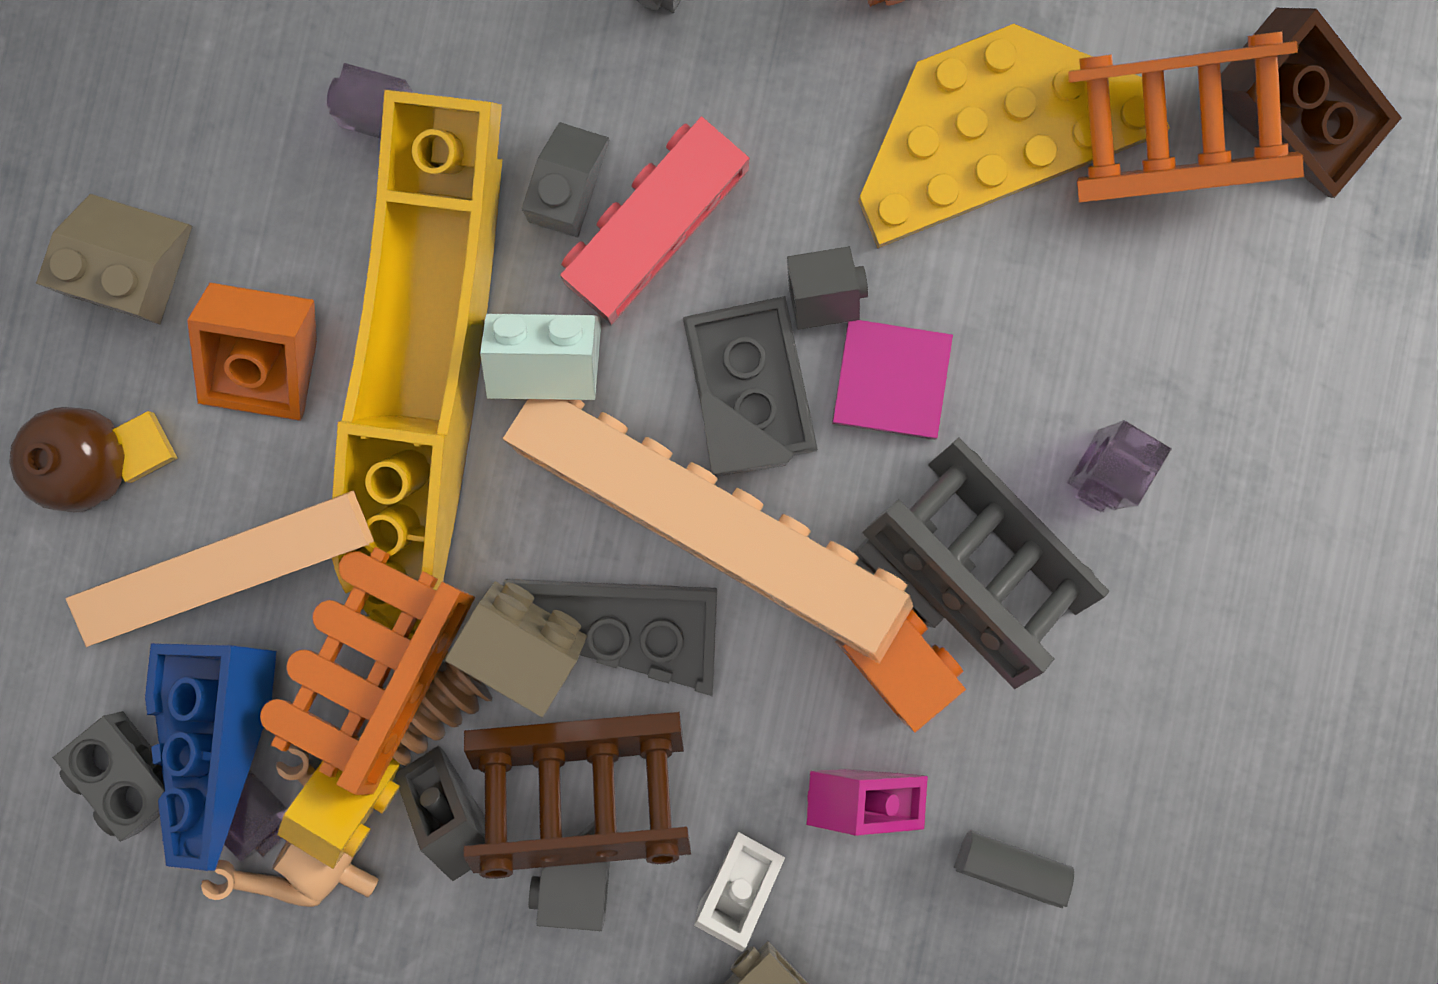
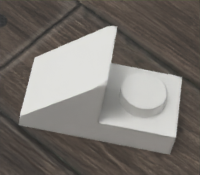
[694,832,785,952]

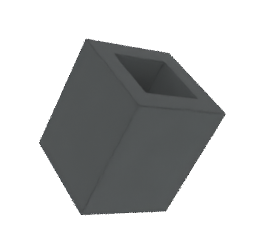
[787,246,868,330]

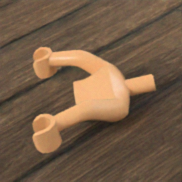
[201,744,378,907]

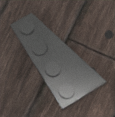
[503,579,717,696]

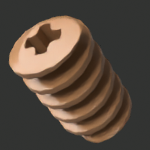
[393,652,492,766]

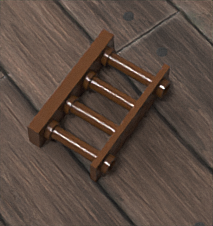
[464,712,691,879]

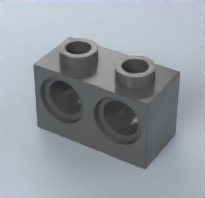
[52,711,165,842]

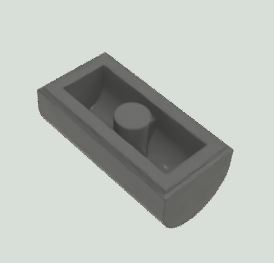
[954,830,1074,909]

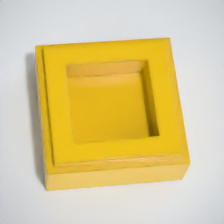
[113,411,178,483]

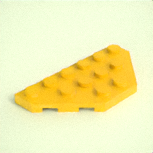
[858,24,1170,249]

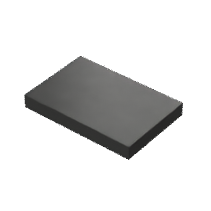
[683,296,818,456]

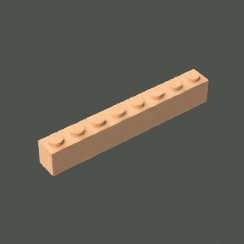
[503,399,913,663]

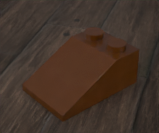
[1221,7,1402,198]

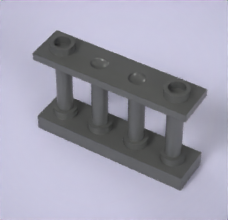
[862,437,1110,689]

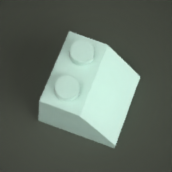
[480,314,601,400]

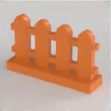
[260,547,475,795]

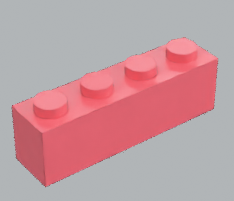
[560,116,749,325]

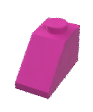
[806,769,928,836]

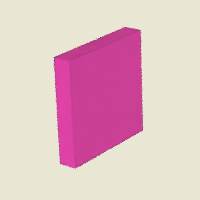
[832,320,953,440]

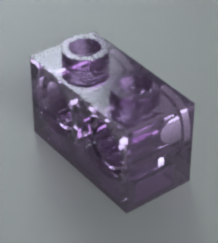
[1067,420,1172,512]

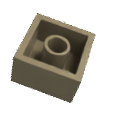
[445,581,587,718]

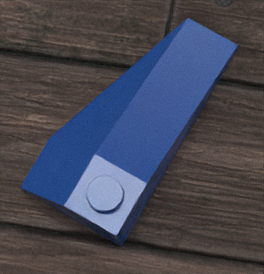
[145,643,277,871]

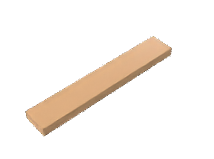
[65,490,374,647]

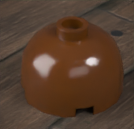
[9,407,125,512]

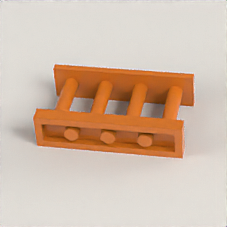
[1068,31,1304,203]

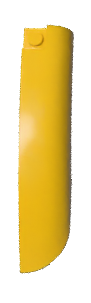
[332,90,503,639]

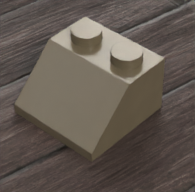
[36,194,192,325]

